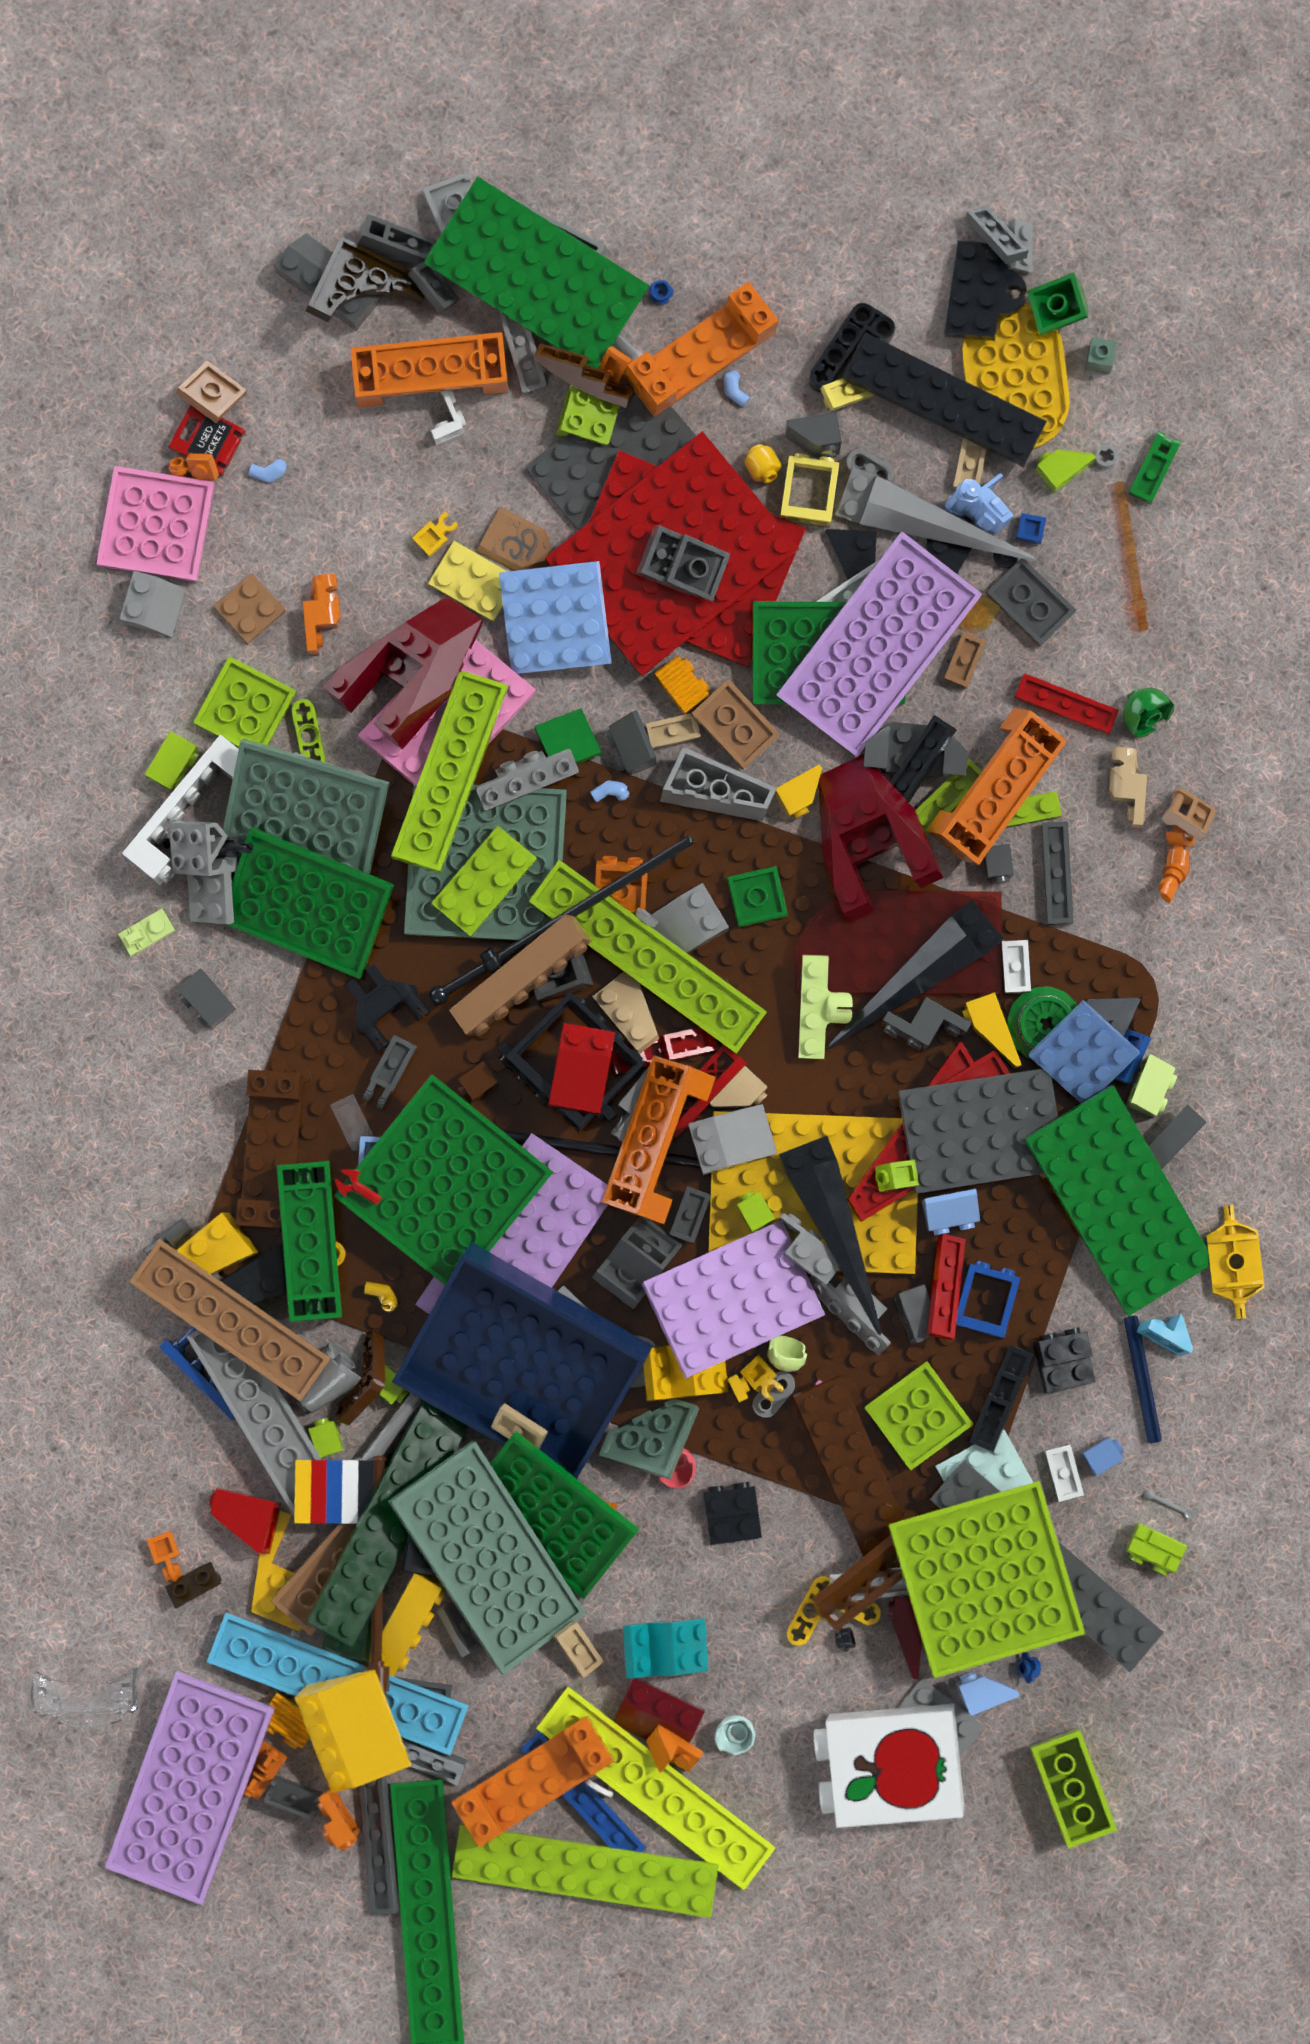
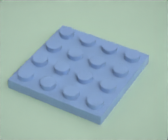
[499,561,612,674]

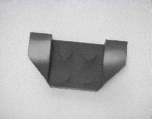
[864,722,968,778]

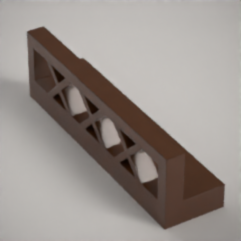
[811,1535,904,1632]

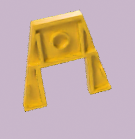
[251,1510,302,1632]

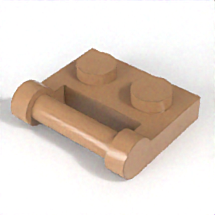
[1163,788,1216,841]

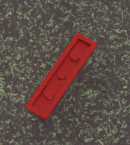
[1014,673,1119,735]
[927,1234,966,1341]

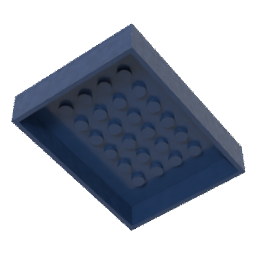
[392,1242,653,1479]

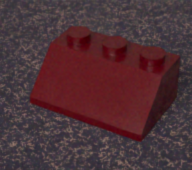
[613,1678,705,1743]

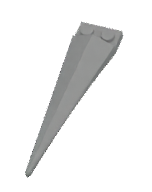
[836,467,1036,561]

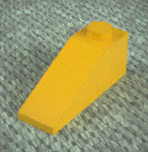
[962,993,1021,1069]

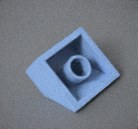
[922,1189,980,1235]
[956,1671,1020,1716]

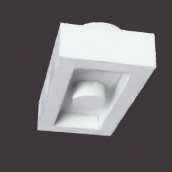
[1002,940,1031,994]
[1045,1445,1084,1502]

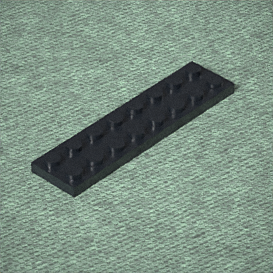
[842,333,1047,467]

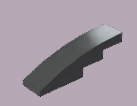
[1148,1105,1207,1169]

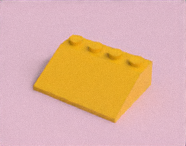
[295,1669,411,1793]

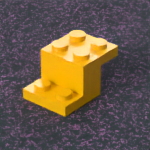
[643,1346,728,1401]

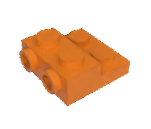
[595,856,648,915]
[318,1789,361,1852]

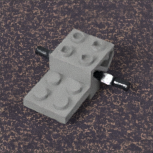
[164,821,254,924]

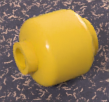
[744,444,781,483]

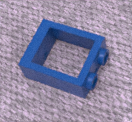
[956,1261,1020,1338]

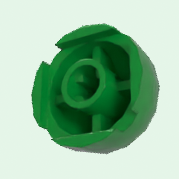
[1122,687,1175,738]

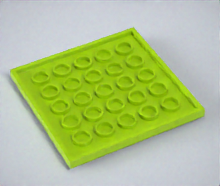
[888,1481,1085,1678]

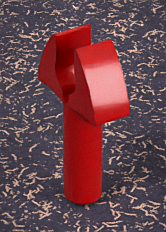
[335,1169,381,1205]

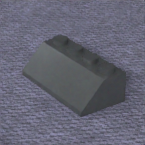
[274,233,384,331]

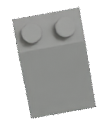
[652,883,729,954]
[688,1104,777,1175]

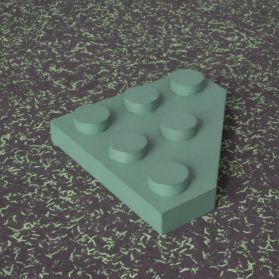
[599,1398,699,1480]

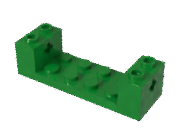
[277,1161,342,1322]

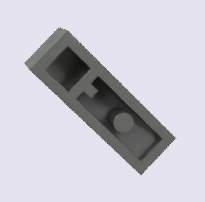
[356,214,437,263]

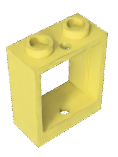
[780,453,839,527]

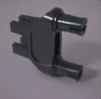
[346,964,431,1053]

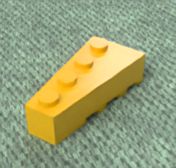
[176,1213,261,1276]
[366,1572,447,1677]

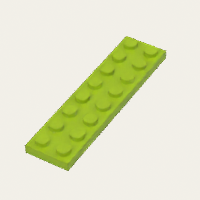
[391,670,508,874]

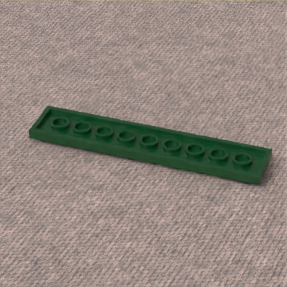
[305,1400,468,1647]

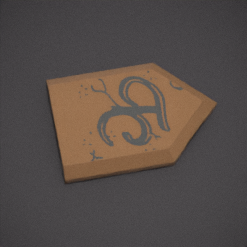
[477,507,552,571]

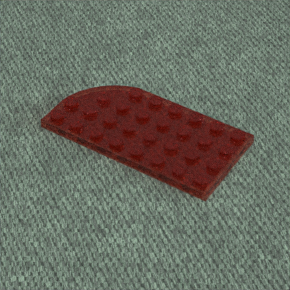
[796,890,1002,995]

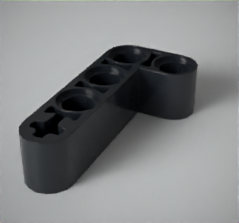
[809,303,895,393]

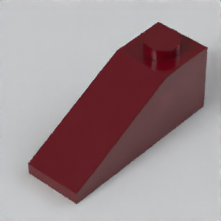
[887,1596,922,1679]

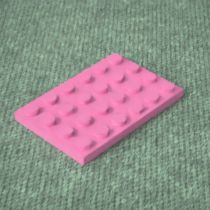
[358,640,536,787]

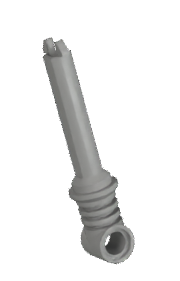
[353,1392,421,1460]

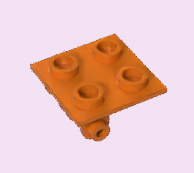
[244,1740,287,1801]

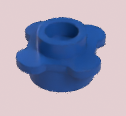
[1017,1652,1041,1684]

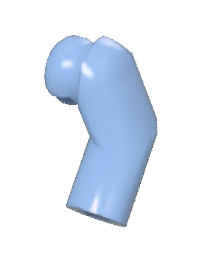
[248,459,287,483]

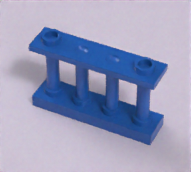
[159,1326,235,1420]

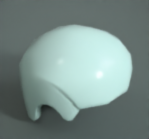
[715,1715,756,1756]

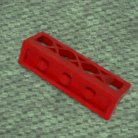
[673,1044,747,1140]

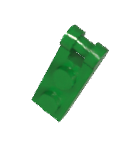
[1128,431,1182,505]

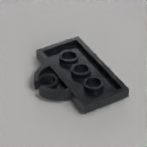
[944,241,1027,341]

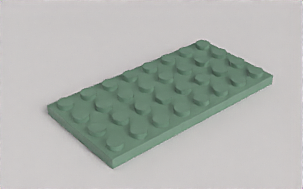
[388,1441,586,1675]

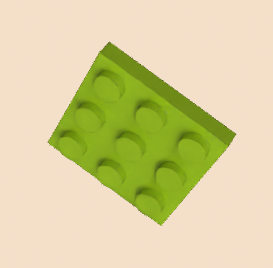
[193,656,297,747]
[864,1361,974,1471]

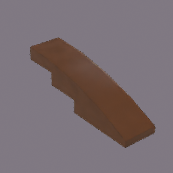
[533,344,634,408]

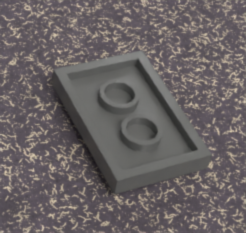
[986,558,1076,647]

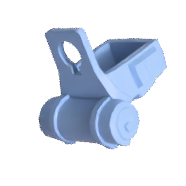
[944,473,1014,536]

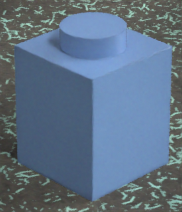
[1081,1437,1124,1476]

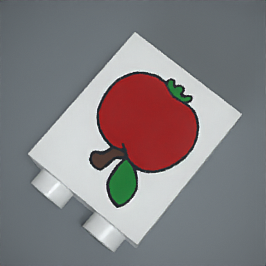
[814,1704,965,1828]

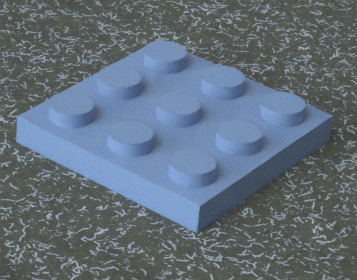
[1029,1000,1140,1103]

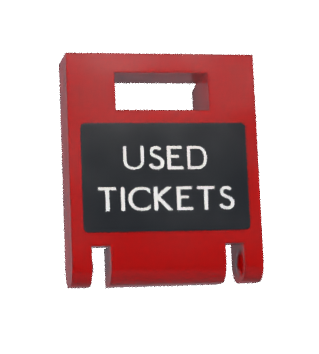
[169,405,246,476]

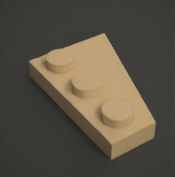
[592,972,659,1054]

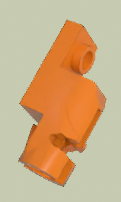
[303,574,341,656]

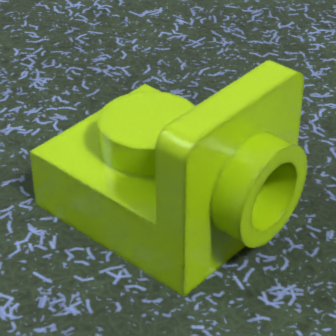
[875,1160,919,1192]

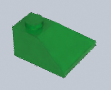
[1027,272,1088,336]

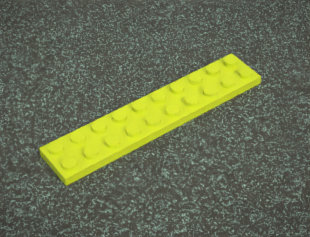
[536,1686,776,1890]

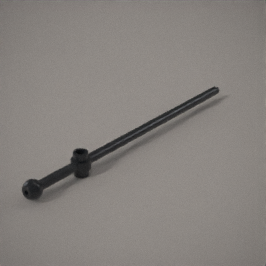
[429,836,693,1005]
[502,1130,700,1168]

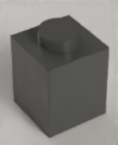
[984,844,1014,884]

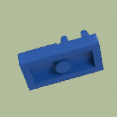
[1113,1029,1151,1085]

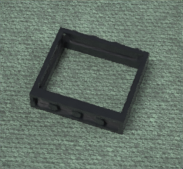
[504,992,645,1133]

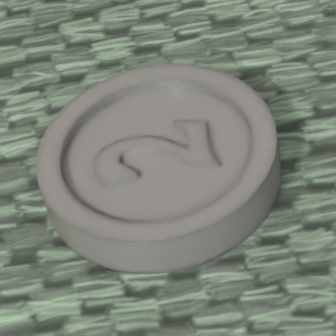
[634,908,659,927]

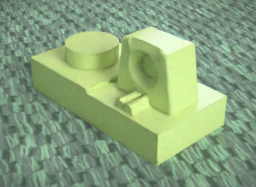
[118,909,176,957]

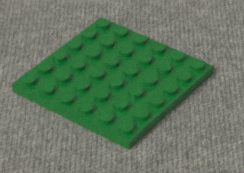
[334,1074,553,1285]

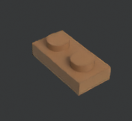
[943,632,987,689]

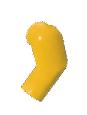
[364,1281,398,1312]

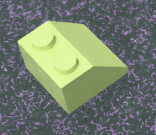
[1126,1054,1177,1117]

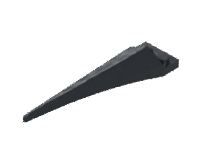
[827,900,1005,1049]
[779,1136,882,1336]

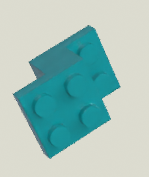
[623,1618,709,1678]

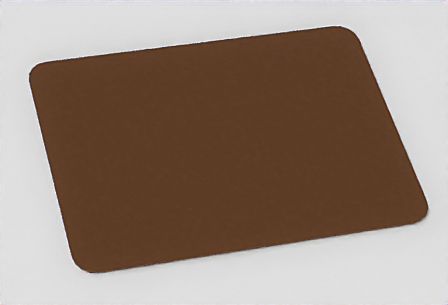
[208,729,1159,1520]

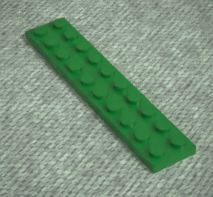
[390,1779,465,2044]

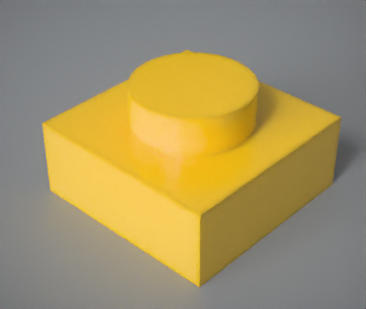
[728,1374,750,1402]

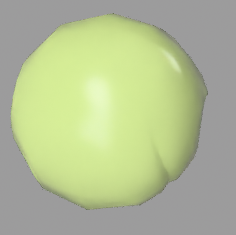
[767,1336,807,1372]

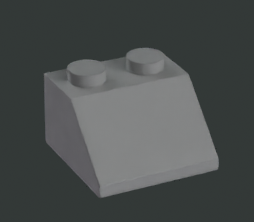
[120,571,186,638]

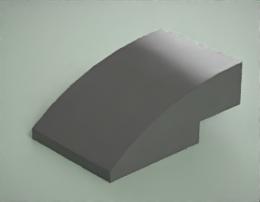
[636,525,731,602]

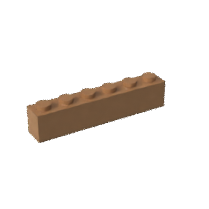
[449,914,592,1036]

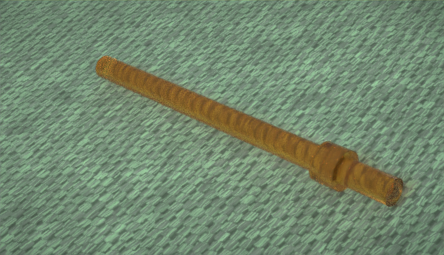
[1114,481,1148,631]

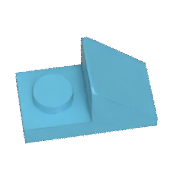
[1137,1314,1193,1356]

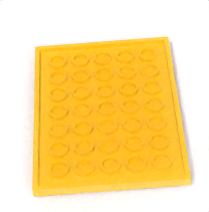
[709,1111,918,1274]

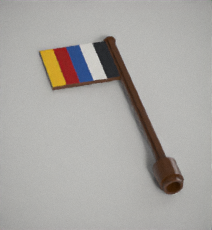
[294,1455,390,1697]

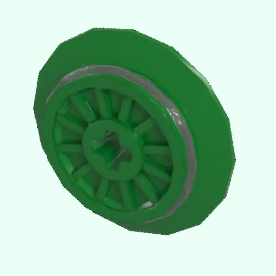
[1007,987,1077,1061]

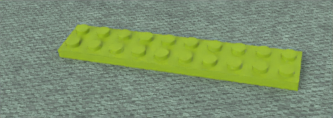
[529,860,767,1054]
[452,1824,719,1918]

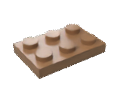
[691,679,780,770]

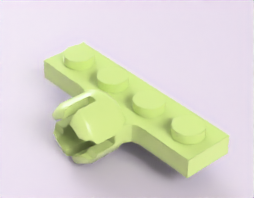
[798,955,853,1059]

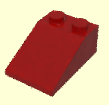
[548,1023,615,1115]

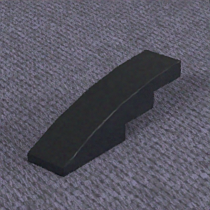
[970,1345,1034,1452]

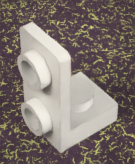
[431,390,466,445]

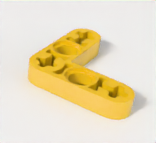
[787,1576,881,1646]

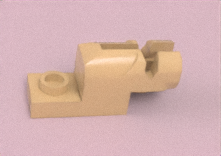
[1109,747,1147,828]

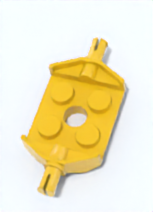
[1205,1205,1265,1319]

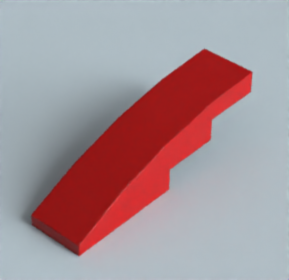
[610,1027,718,1075]

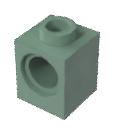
[1085,337,1117,374]

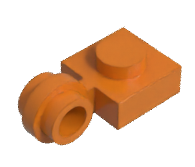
[169,453,219,481]
[147,1531,182,1582]

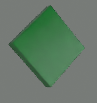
[534,708,601,764]
[727,866,788,928]

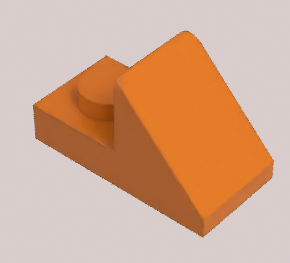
[598,346,632,384]
[646,1725,703,1773]

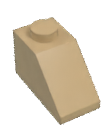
[709,1066,767,1109]

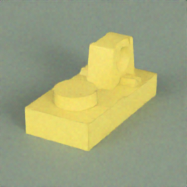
[820,379,875,411]

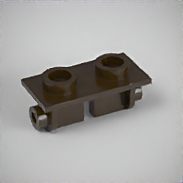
[165,1562,222,1609]

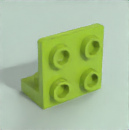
[555,385,619,445]

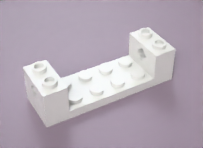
[122,734,239,885]

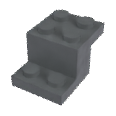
[881,997,971,1052]
[592,1216,683,1309]

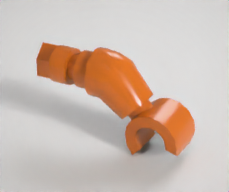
[1158,825,1196,904]

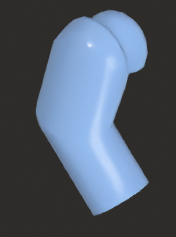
[723,370,750,407]
[590,780,629,803]

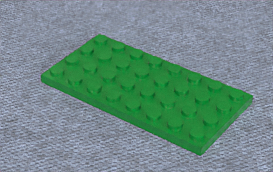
[424,176,650,368]
[1024,1085,1210,1316]

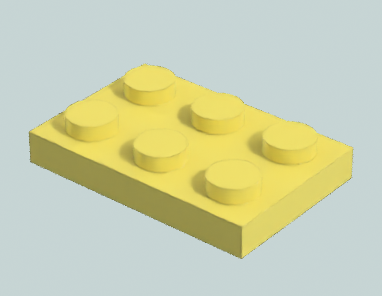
[428,541,508,623]

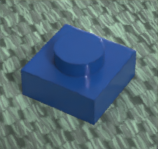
[1016,513,1046,544]

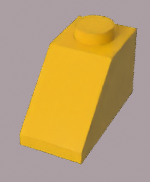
[775,764,822,819]

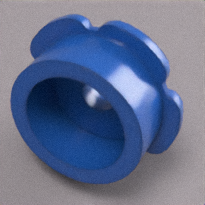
[649,280,673,305]

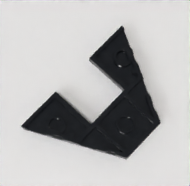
[826,529,972,580]

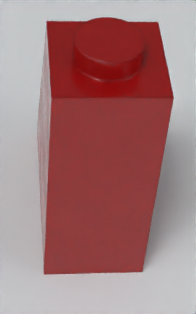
[209,1488,282,1554]

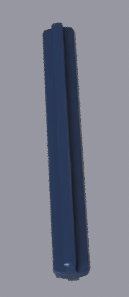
[1124,1315,1162,1443]

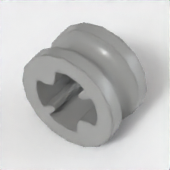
[1095,445,1118,469]

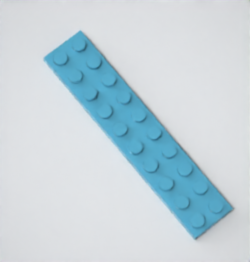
[207,1613,469,1755]

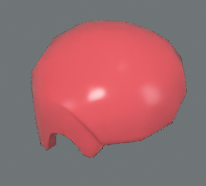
[659,1448,696,1489]

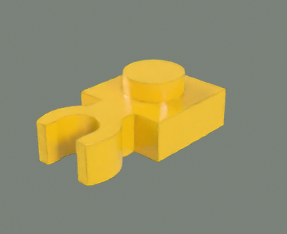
[412,512,458,558]
[740,1354,784,1401]

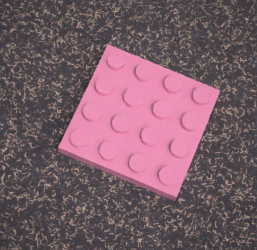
[97,466,215,582]

